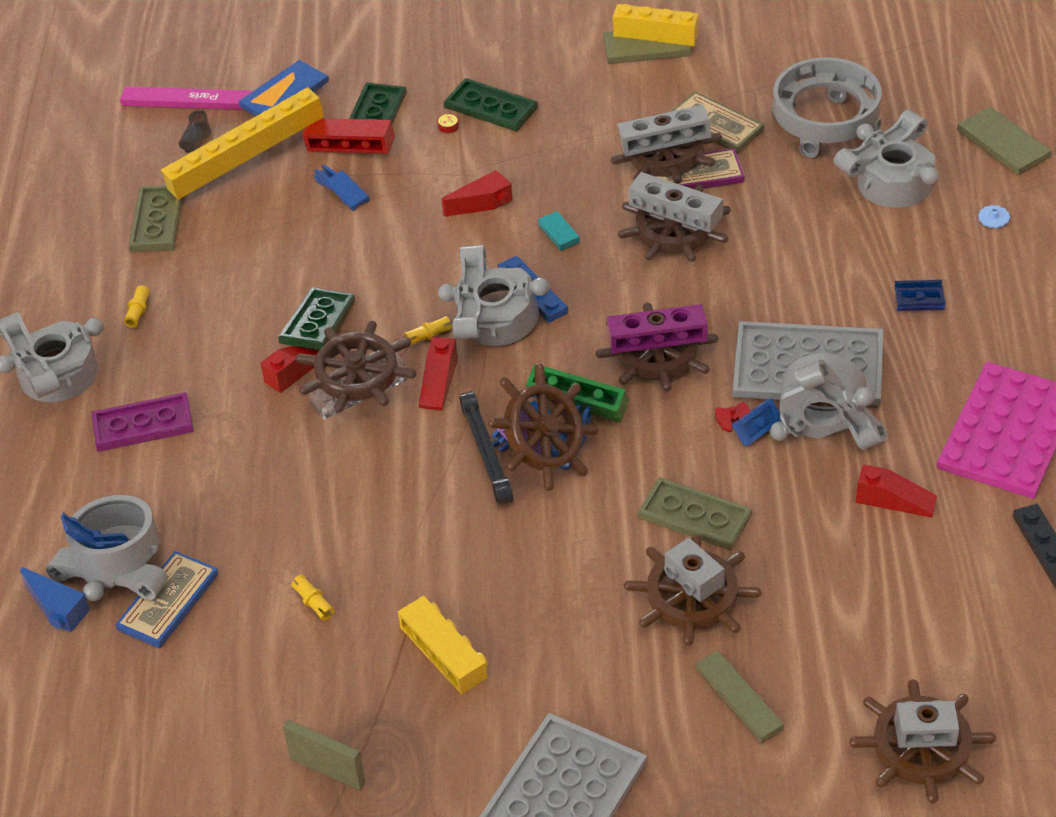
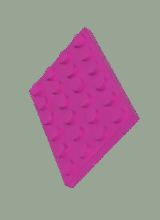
[936,361,1056,499]

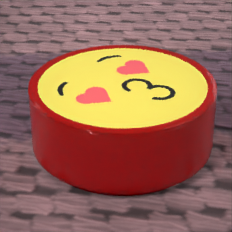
[437,113,459,133]

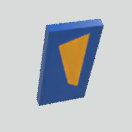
[239,60,329,116]

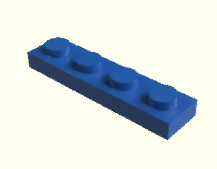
[498,255,568,323]

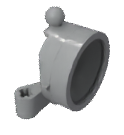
[833,109,939,208]
[438,245,550,346]
[0,312,104,402]
[770,354,887,450]
[46,495,168,601]

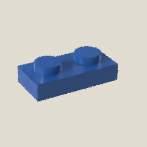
[732,398,781,446]

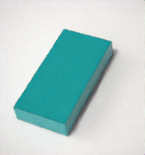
[538,211,580,251]

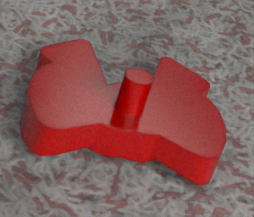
[715,402,750,432]

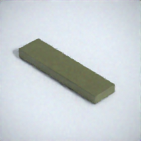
[696,651,784,743]

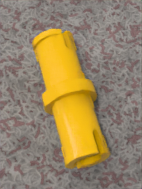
[124,285,150,328]
[403,316,452,347]
[291,575,335,621]

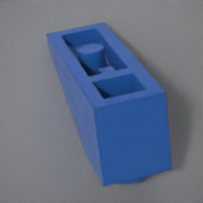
[20,567,90,632]

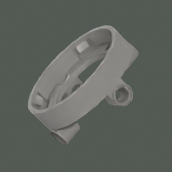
[771,57,882,158]

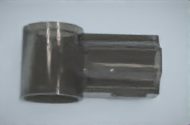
[179,110,211,153]

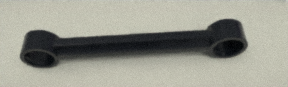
[459,391,513,506]

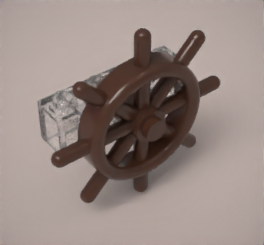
[296,321,417,420]

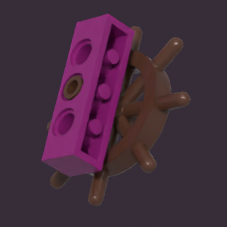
[595,302,719,391]

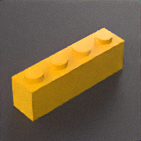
[613,4,699,46]
[397,595,488,695]

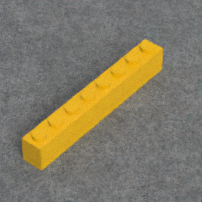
[161,87,324,200]

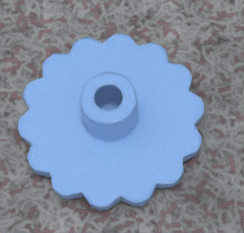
[978,205,1010,229]

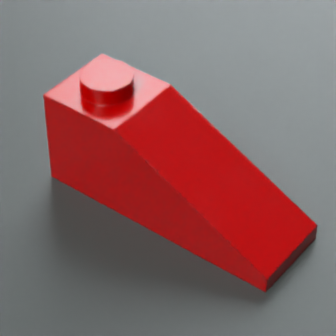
[441,170,513,217]
[419,337,458,411]
[260,346,319,393]
[856,464,937,518]

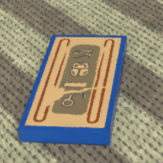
[115,551,219,648]

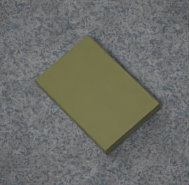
[283,720,365,791]

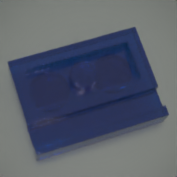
[894,280,945,311]

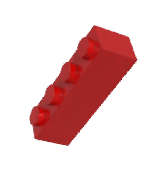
[302,119,395,154]

